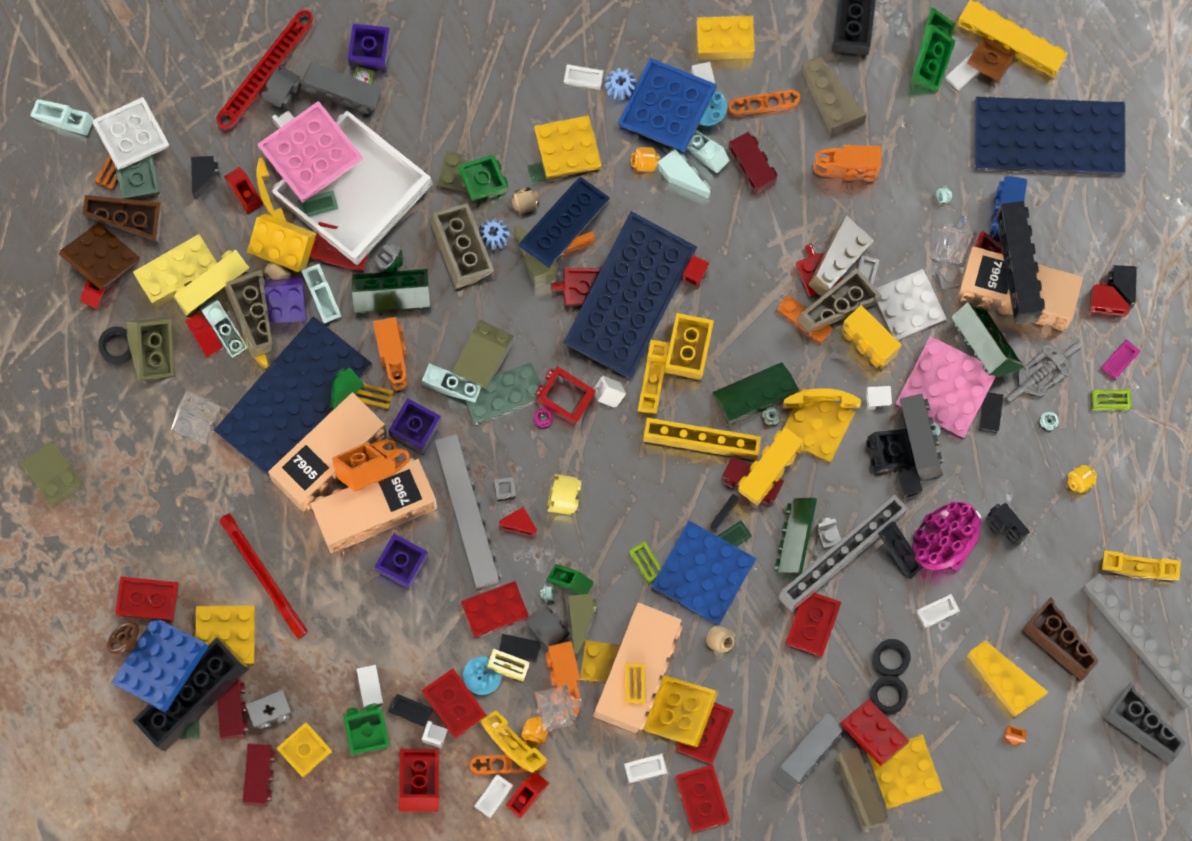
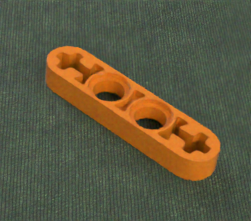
[728,90,800,117]
[470,755,546,775]

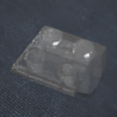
[171,391,223,445]

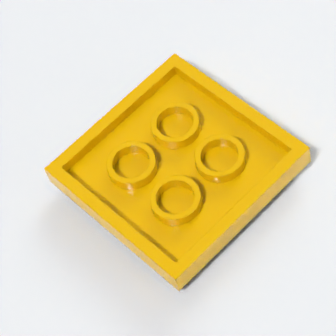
[534,115,602,180]
[783,388,855,464]
[196,606,255,665]
[643,675,718,747]
[867,734,942,810]

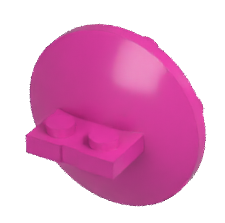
[913,501,982,571]

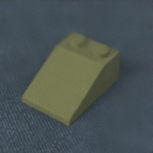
[514,225,558,288]
[126,318,174,380]
[452,320,514,389]
[20,441,85,509]
[568,593,597,660]

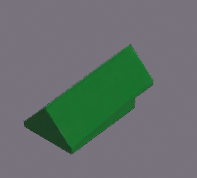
[911,8,956,92]

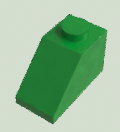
[330,368,364,411]
[546,564,594,595]

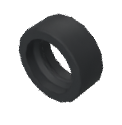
[98,326,132,365]
[873,639,911,677]
[870,676,908,714]

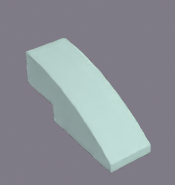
[30,99,94,135]
[301,263,341,323]

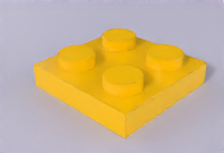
[580,640,620,683]
[276,722,332,778]

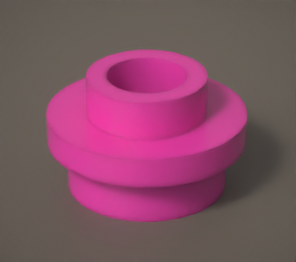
[534,408,553,427]

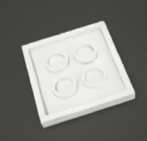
[92,97,169,170]
[875,269,947,341]

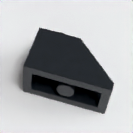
[191,156,219,199]
[1108,265,1137,308]

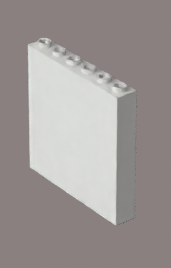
[271,111,433,265]

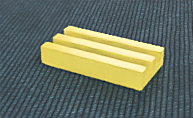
[487,649,530,682]

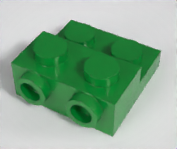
[458,154,508,201]
[343,703,390,755]

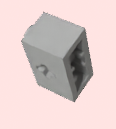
[246,690,292,730]

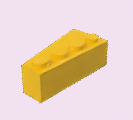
[738,427,804,506]
[967,641,1048,718]

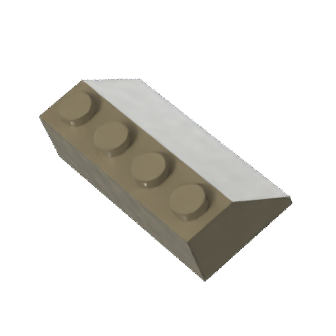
[429,203,494,289]
[834,748,889,832]

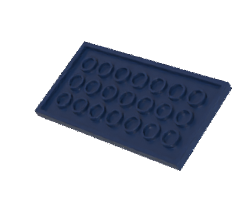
[975,97,1126,175]
[563,211,697,379]
[214,316,372,477]

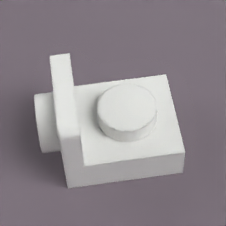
[816,518,841,550]

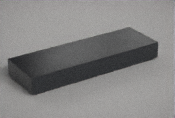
[878,521,923,579]

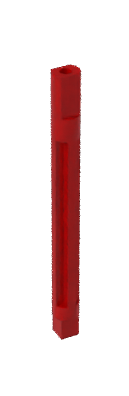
[219,513,309,639]

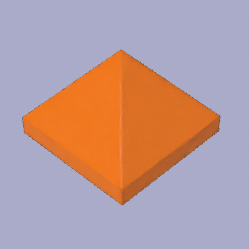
[1006,725,1026,745]

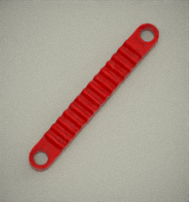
[216,10,314,130]

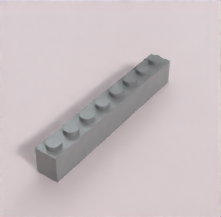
[435,434,501,590]
[778,495,908,612]
[1082,573,1192,709]

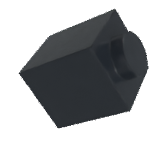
[896,468,923,500]

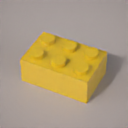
[696,16,755,60]
[247,214,316,272]
[842,305,902,370]
[664,313,714,381]

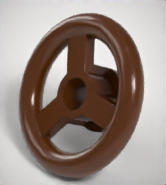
[107,622,139,654]

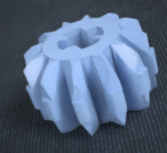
[605,68,637,100]
[479,218,510,251]

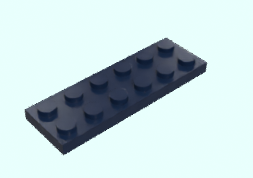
[518,176,610,268]

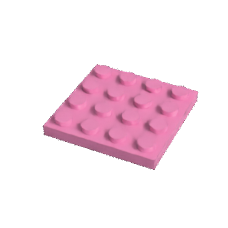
[257,101,364,203]
[896,336,996,438]

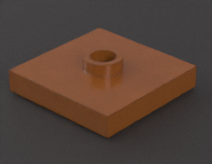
[967,37,1016,82]

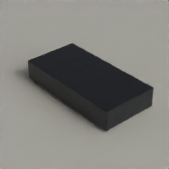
[979,392,1004,433]
[711,494,739,532]
[499,634,540,662]
[389,694,433,727]

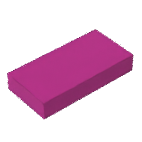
[1101,339,1141,380]

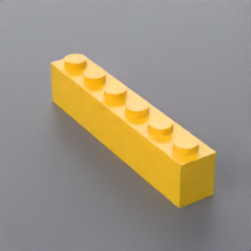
[957,0,1068,78]
[643,418,761,461]

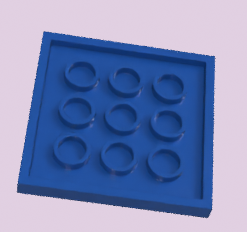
[618,58,717,153]
[651,521,756,625]
[111,619,208,713]

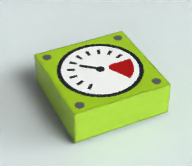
[353,66,375,84]

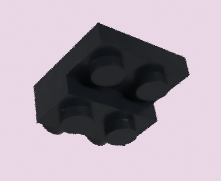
[866,429,916,473]
[987,502,1030,544]

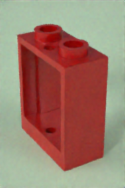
[535,366,596,425]

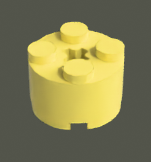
[547,474,581,516]

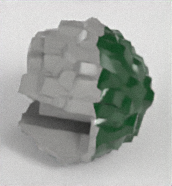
[373,243,403,272]

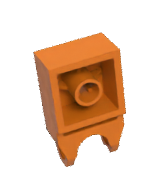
[813,145,882,182]
[373,317,408,391]
[332,439,410,491]
[546,641,580,717]

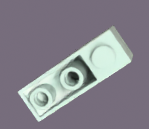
[687,130,730,173]
[657,149,711,199]
[198,298,248,358]
[421,363,482,403]

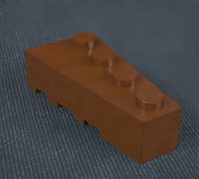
[83,195,163,243]
[1022,597,1099,681]

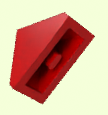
[975,231,1003,255]
[499,507,537,537]

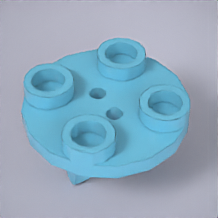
[699,91,727,126]
[463,656,502,696]

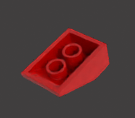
[399,749,439,812]

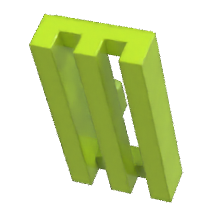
[1091,390,1131,410]
[629,541,662,584]

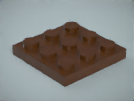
[59,222,140,290]

